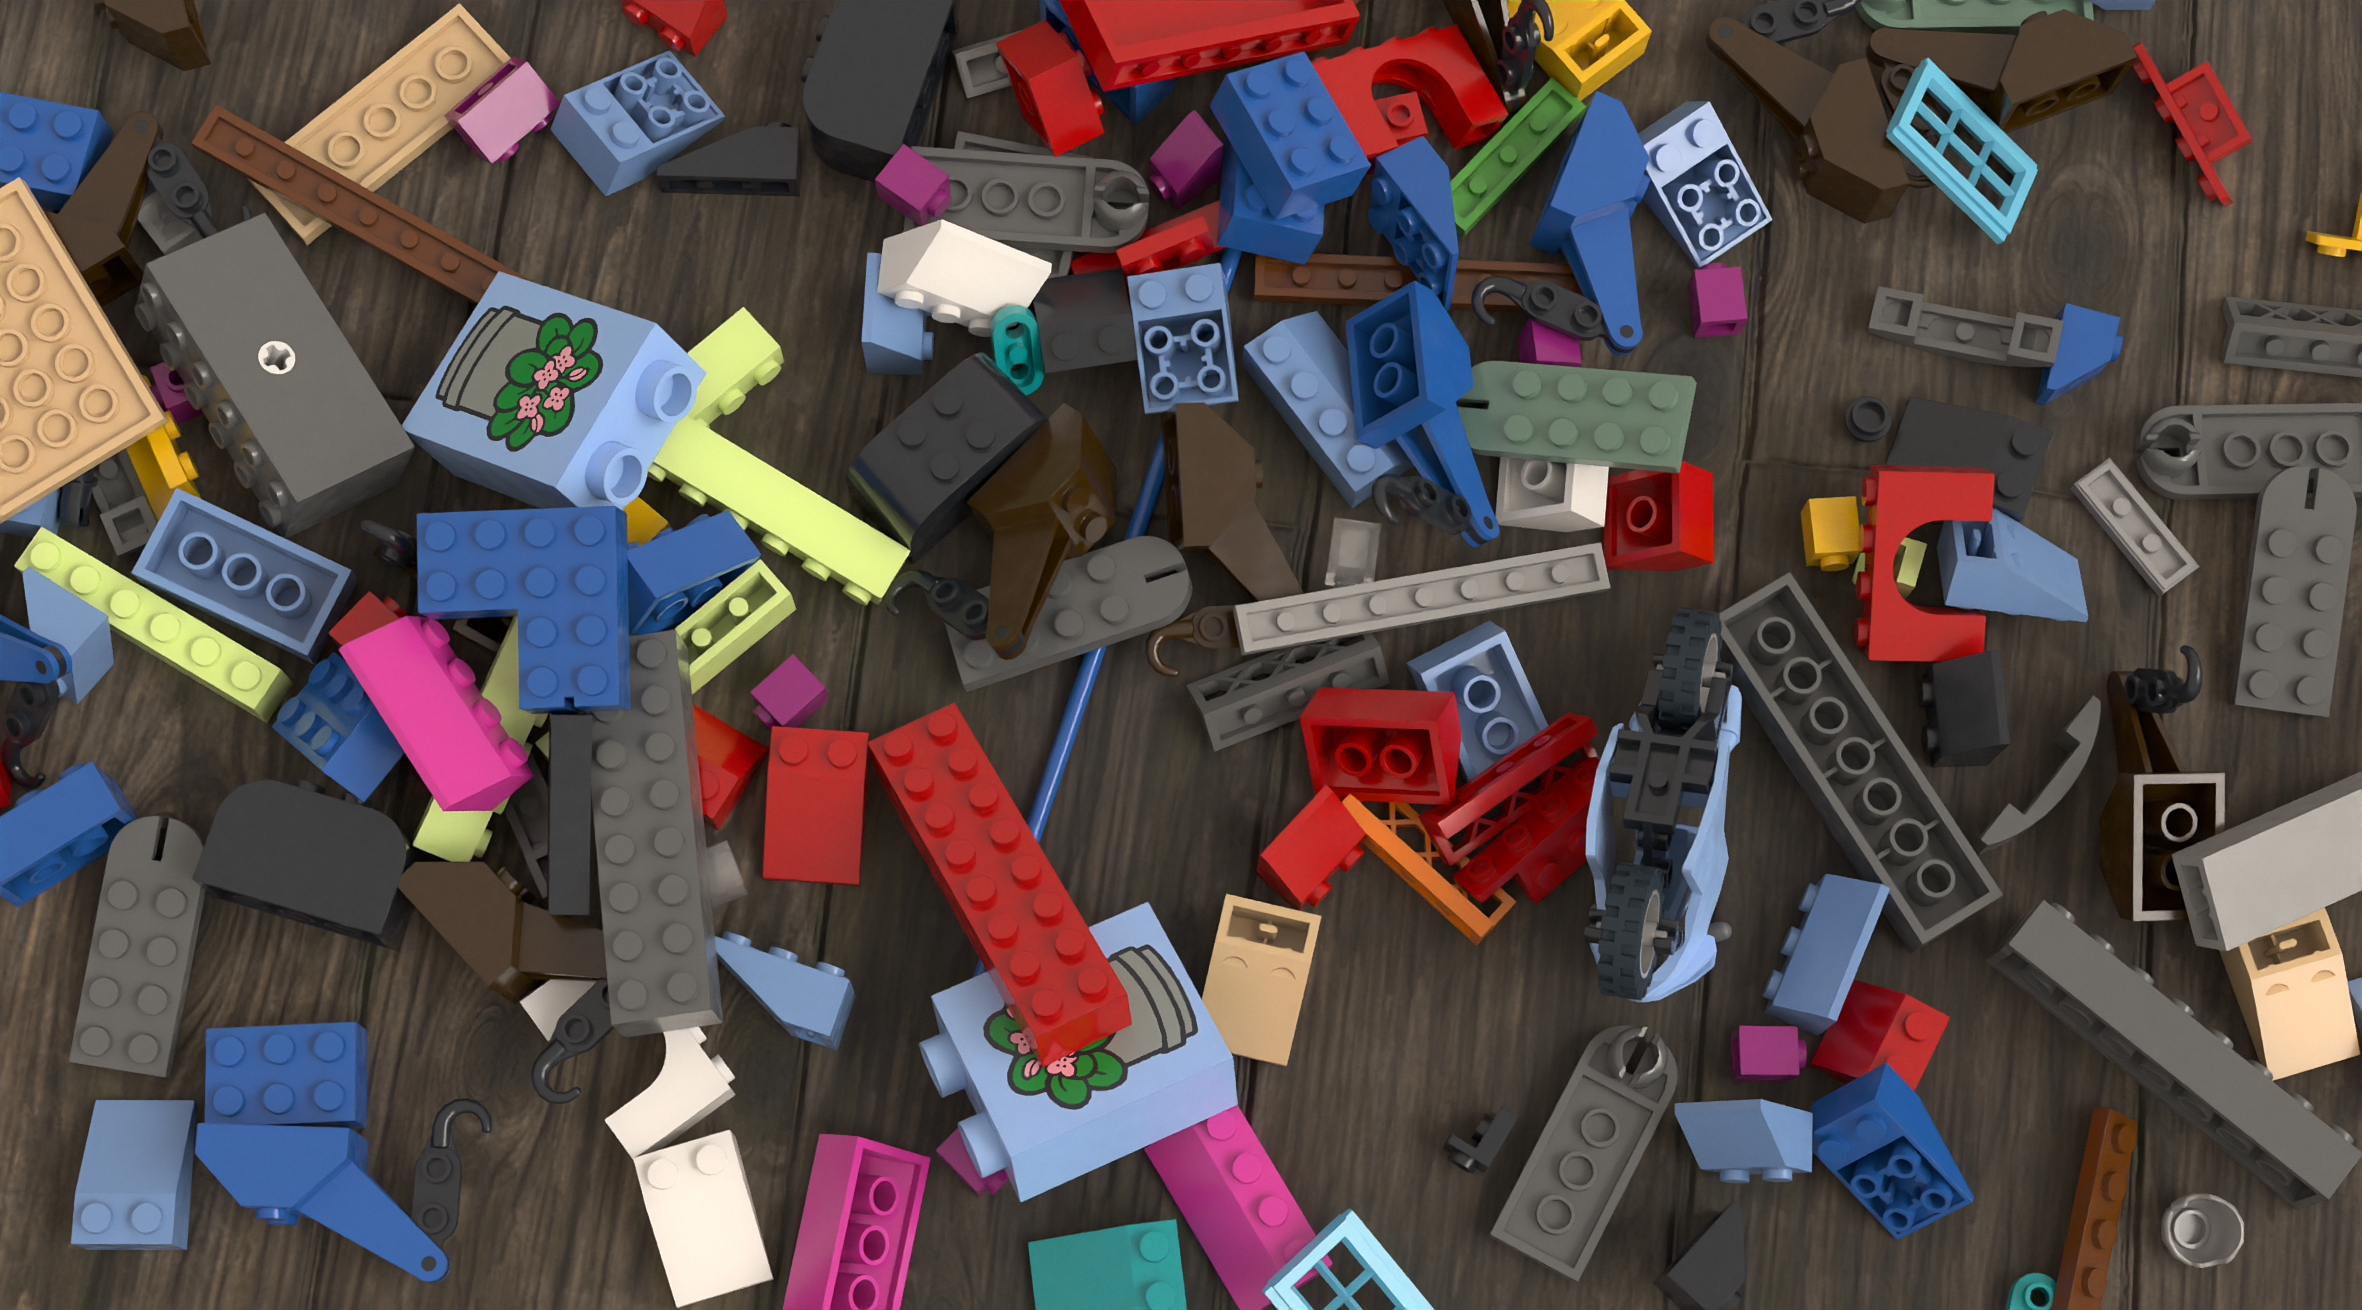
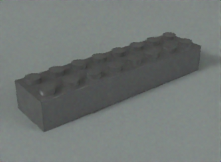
[1719,572,2003,954]
[585,629,723,1038]
[1986,900,2362,1210]

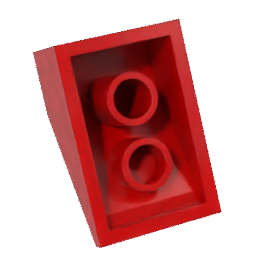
[763,726,871,886]

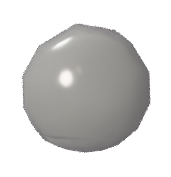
[2161,1193,2244,1268]

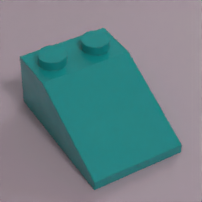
[1028,1219,1187,1310]

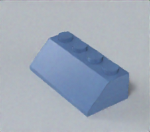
[1242,311,1414,509]

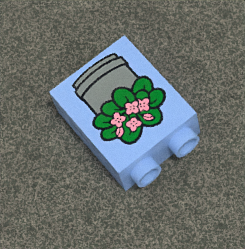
[402,271,707,511]
[919,902,1238,1202]

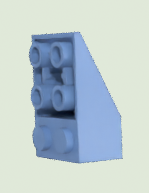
[550,50,725,196]
[1638,101,1773,269]
[1127,263,1239,415]
[1937,508,2088,622]
[715,931,856,1051]

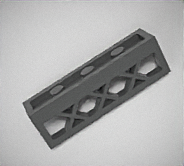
[2220,296,2362,377]
[1186,633,1390,752]

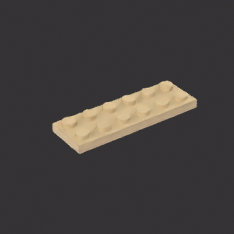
[247,3,510,245]

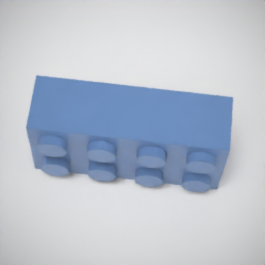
[131,488,359,665]

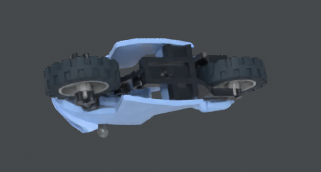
[1584,607,1742,1002]

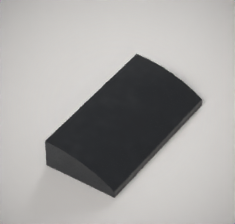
[547,712,592,915]

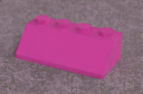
[338,616,535,811]
[1144,1105,1333,1310]
[782,1134,931,1310]

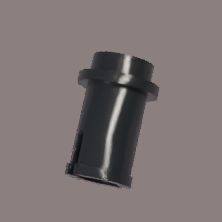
[57,468,98,527]

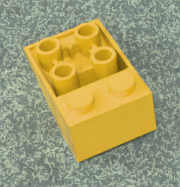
[1507,0,1652,101]

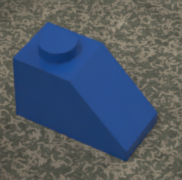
[2035,303,2123,405]

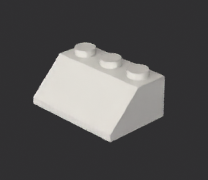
[877,219,1052,337]
[1495,457,1609,532]

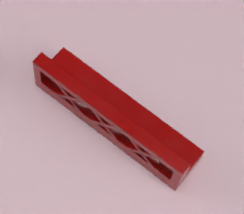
[1418,712,1600,866]

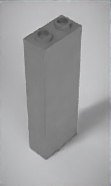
[2172,771,2362,951]

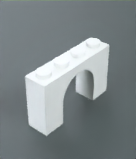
[520,980,735,1159]

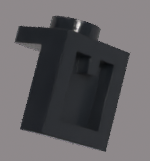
[1443,1106,1518,1174]

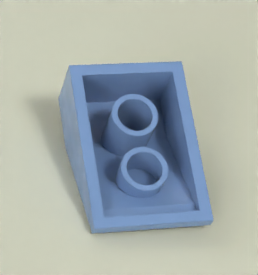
[1406,620,1548,782]
[71,1100,197,1250]

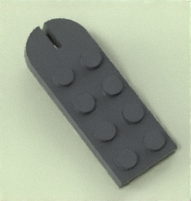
[904,146,1149,253]
[2135,403,2362,500]
[2230,466,2357,717]
[945,536,1193,692]
[69,816,206,1077]
[1488,1025,1678,1284]

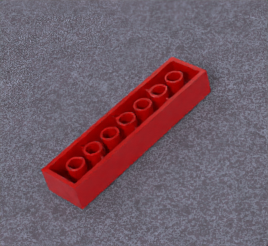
[867,702,1132,1068]

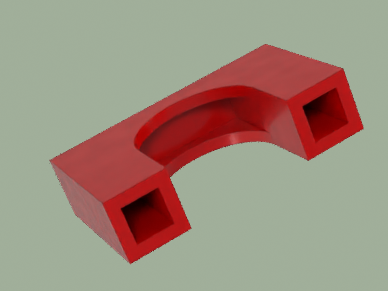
[1311,25,1509,176]
[1853,465,1995,662]

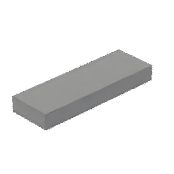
[2070,458,2200,597]

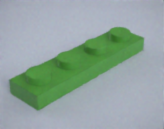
[1450,77,1586,238]

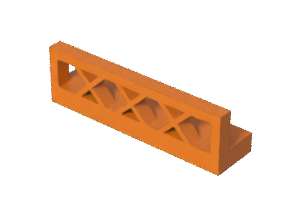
[1342,794,1516,946]

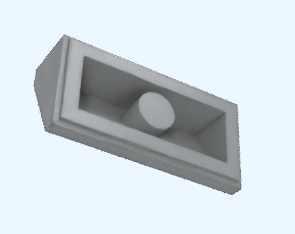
[951,30,1022,98]

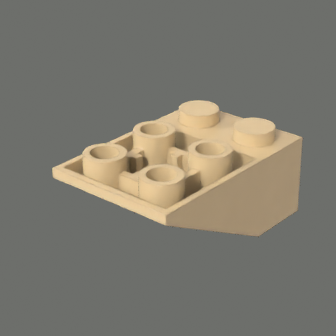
[1202,894,1322,1067]
[2219,908,2360,1081]

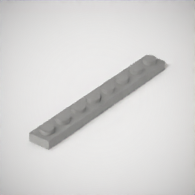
[1233,542,1611,655]

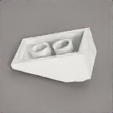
[633,1130,774,1308]

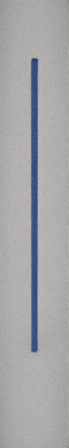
[972,247,1243,978]

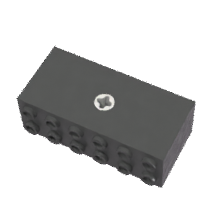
[135,213,415,539]

